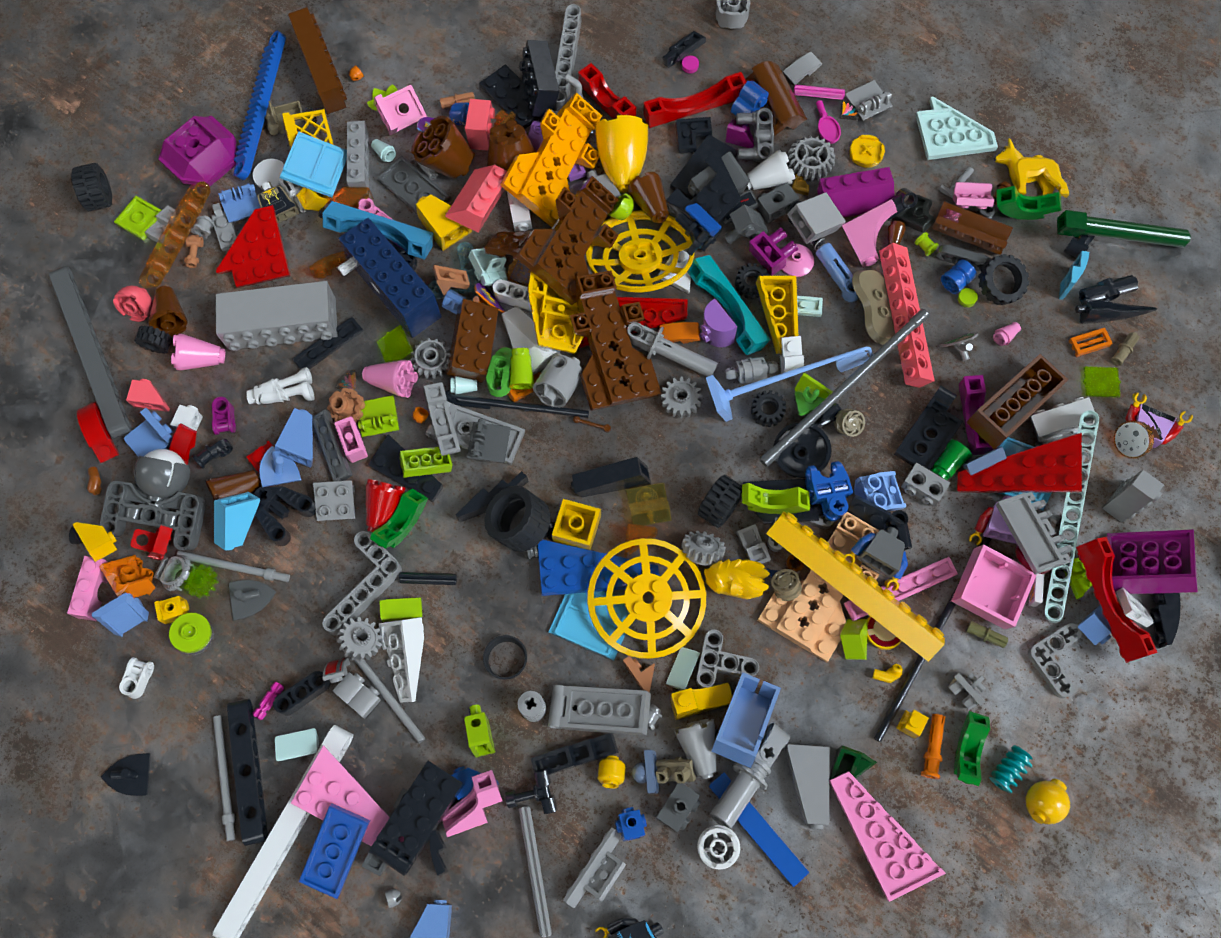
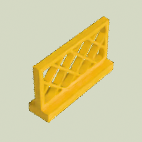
[282,109,334,150]

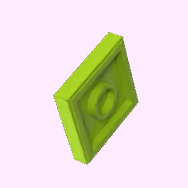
[114,196,162,241]

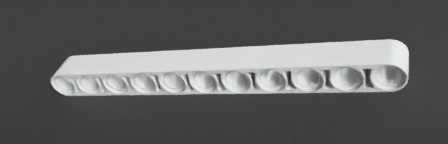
[212,725,353,938]

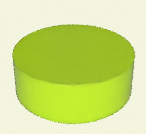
[958,288,978,308]

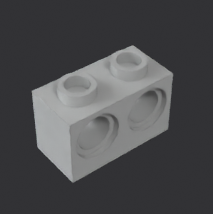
[901,463,950,507]

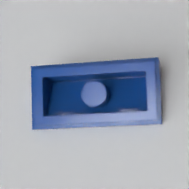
[685,203,722,237]

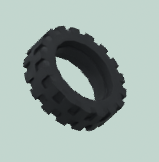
[978,254,1029,305]

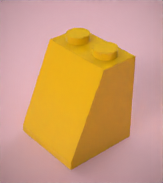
[416,194,472,251]

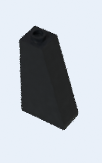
[571,457,651,498]

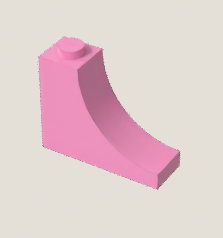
[842,199,897,267]

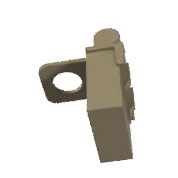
[265,100,306,135]

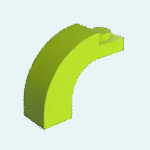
[741,483,810,514]

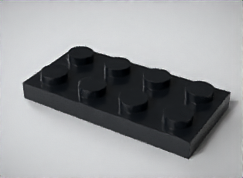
[479,64,541,129]

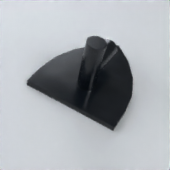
[101,753,151,796]

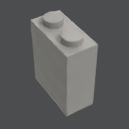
[787,192,846,244]

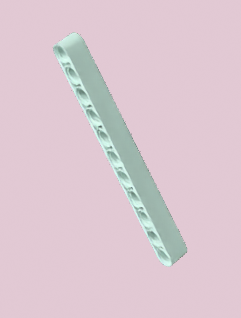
[1044,410,1099,623]

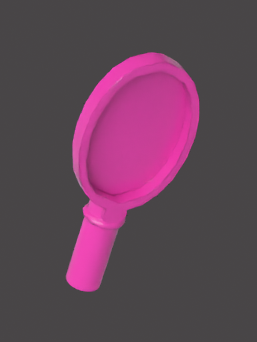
[816,100,841,144]

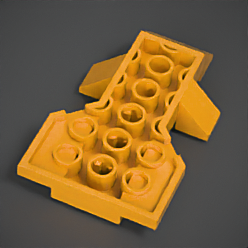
[500,93,602,227]

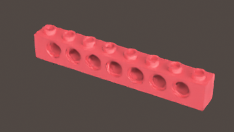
[879,243,935,388]

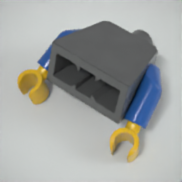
[844,527,908,591]

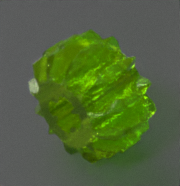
[184,564,219,598]

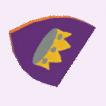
[473,283,506,313]

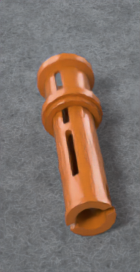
[921,714,946,779]

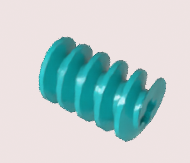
[989,745,1033,794]

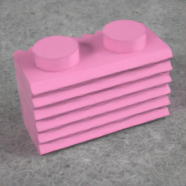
[334,417,368,463]

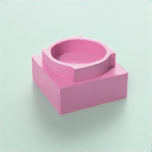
[951,545,1037,629]

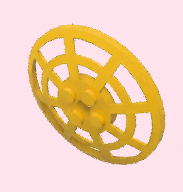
[586,210,695,292]
[587,538,706,659]

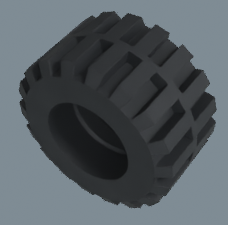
[71,162,112,212]
[698,474,742,528]

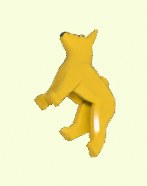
[994,138,1069,198]

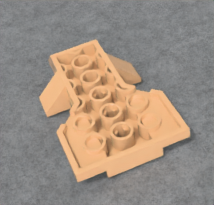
[757,512,879,663]

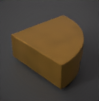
[792,174,809,196]

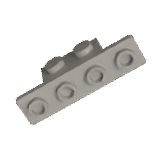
[563,827,626,908]

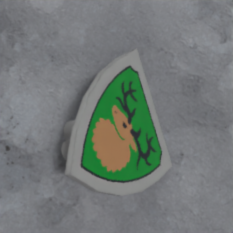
[937,332,978,361]

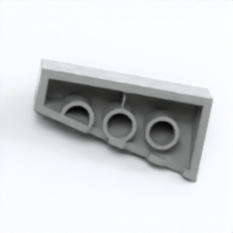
[1102,470,1164,523]

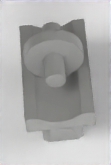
[948,672,986,710]

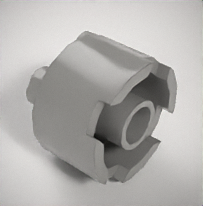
[715,0,751,29]

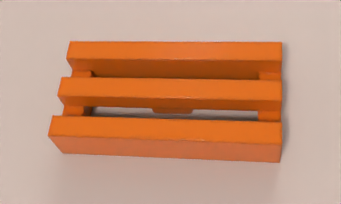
[1068,328,1113,357]

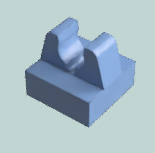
[442,290,466,314]

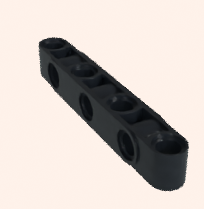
[227,699,268,846]

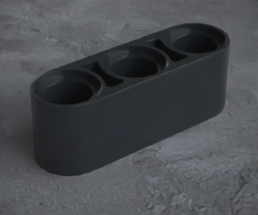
[273,671,331,715]

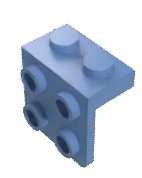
[124,408,173,457]

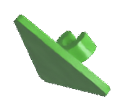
[795,387,826,416]

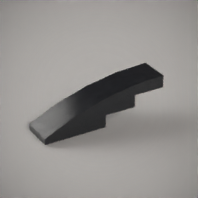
[455,471,529,522]
[531,733,619,775]

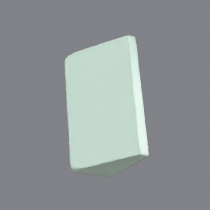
[666,647,700,691]
[275,728,319,761]

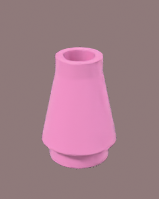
[993,322,1021,346]

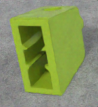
[464,705,496,758]

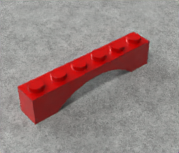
[643,72,746,128]
[1076,537,1158,663]

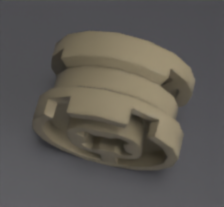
[834,408,865,437]
[771,569,802,601]

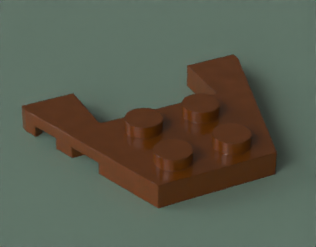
[485,228,552,259]

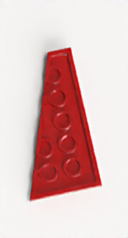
[957,432,1082,493]

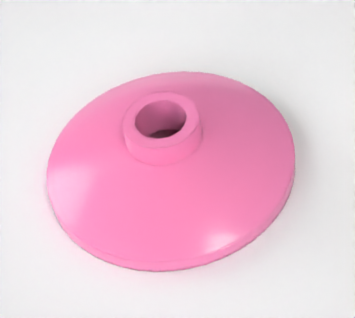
[781,244,814,277]

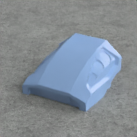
[854,471,906,511]

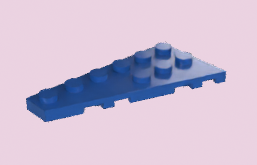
[538,540,659,596]

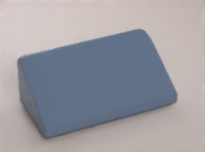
[963,447,1007,475]

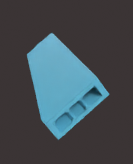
[214,492,260,550]

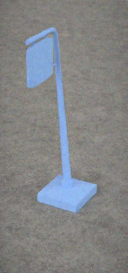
[706,346,873,422]

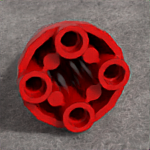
[366,479,406,532]

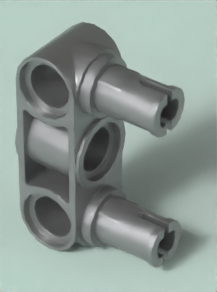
[736,108,774,163]

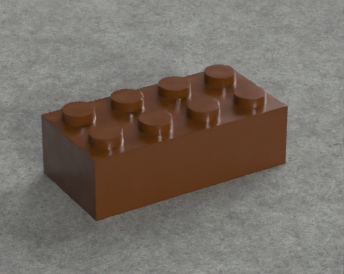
[446,299,499,383]

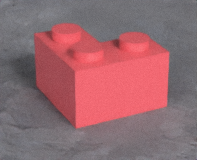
[465,99,495,151]

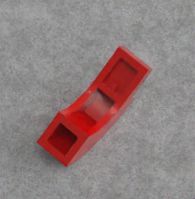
[77,401,119,463]

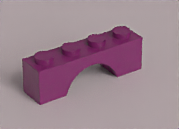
[958,375,993,455]

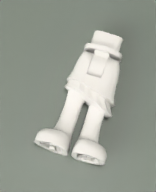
[247,367,315,405]

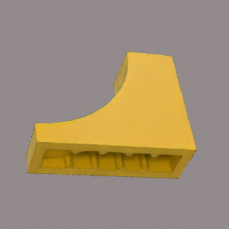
[670,683,733,720]

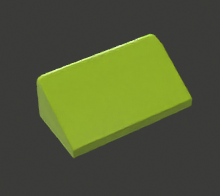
[795,373,833,398]

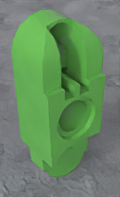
[486,347,512,397]

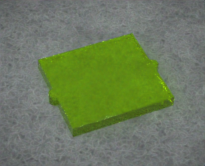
[377,325,413,362]
[1083,366,1121,398]

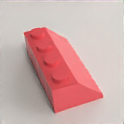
[445,165,507,233]

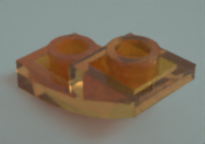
[310,251,348,278]

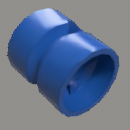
[941,260,977,294]

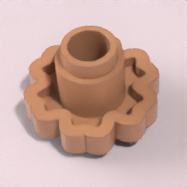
[327,388,365,423]

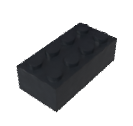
[519,40,559,117]

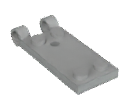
[425,401,525,465]

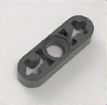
[937,245,991,271]

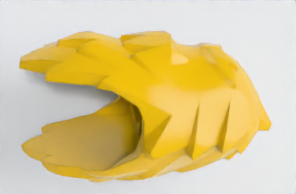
[704,559,770,599]

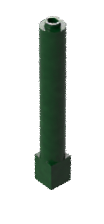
[1057,210,1191,248]

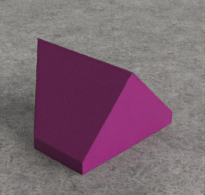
[725,119,755,148]

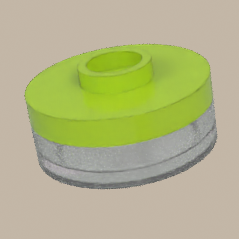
[169,613,214,655]

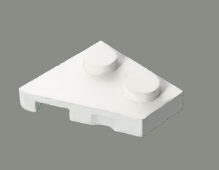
[659,251,691,294]

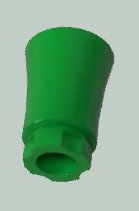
[930,440,972,480]

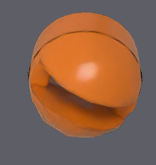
[349,65,364,81]
[412,407,429,423]

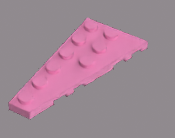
[291,745,404,846]
[829,771,946,902]

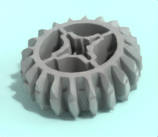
[788,135,835,182]

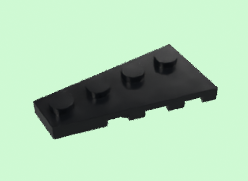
[368,434,443,503]

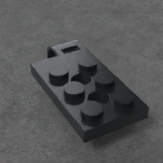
[894,385,963,470]

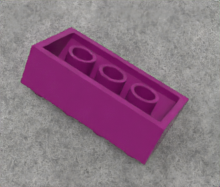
[817,167,895,218]

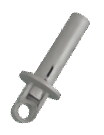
[627,322,718,377]

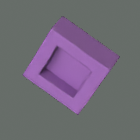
[568,164,586,182]

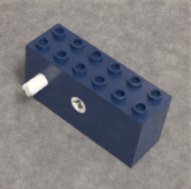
[337,218,442,338]

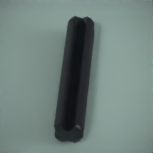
[399,572,457,585]

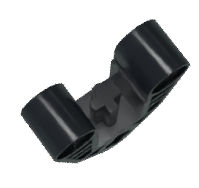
[254,486,316,546]

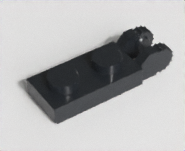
[847,495,904,536]

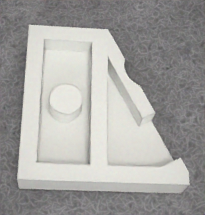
[1116,587,1154,627]

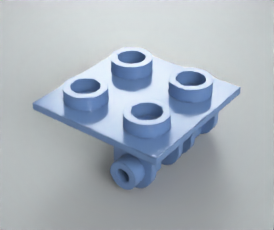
[218,183,261,223]

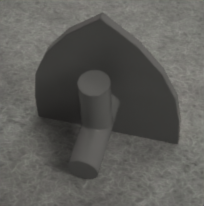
[229,580,276,621]

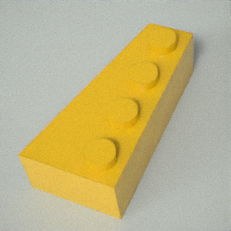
[756,276,798,354]

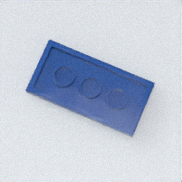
[299,803,370,899]

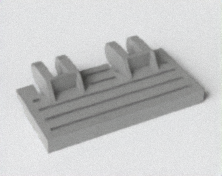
[996,492,1072,575]

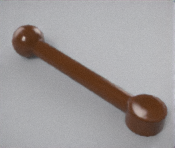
[573,416,611,433]

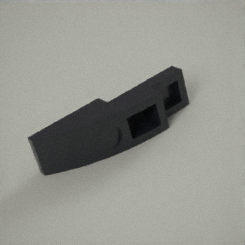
[1150,593,1181,649]

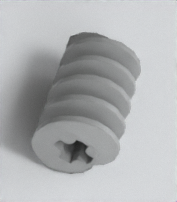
[517,691,547,722]

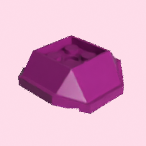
[158,115,236,187]

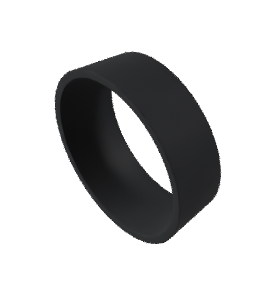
[483,635,527,680]

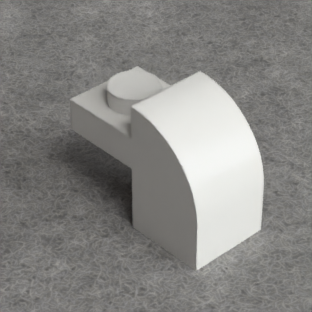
[780,336,804,374]

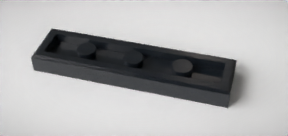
[292,317,363,370]

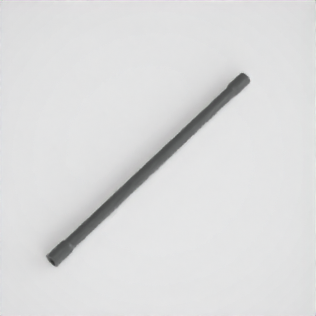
[759,308,929,467]

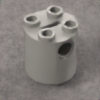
[533,352,583,408]

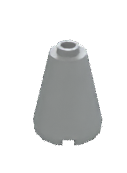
[674,719,716,779]

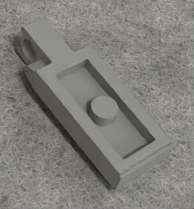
[212,203,237,251]

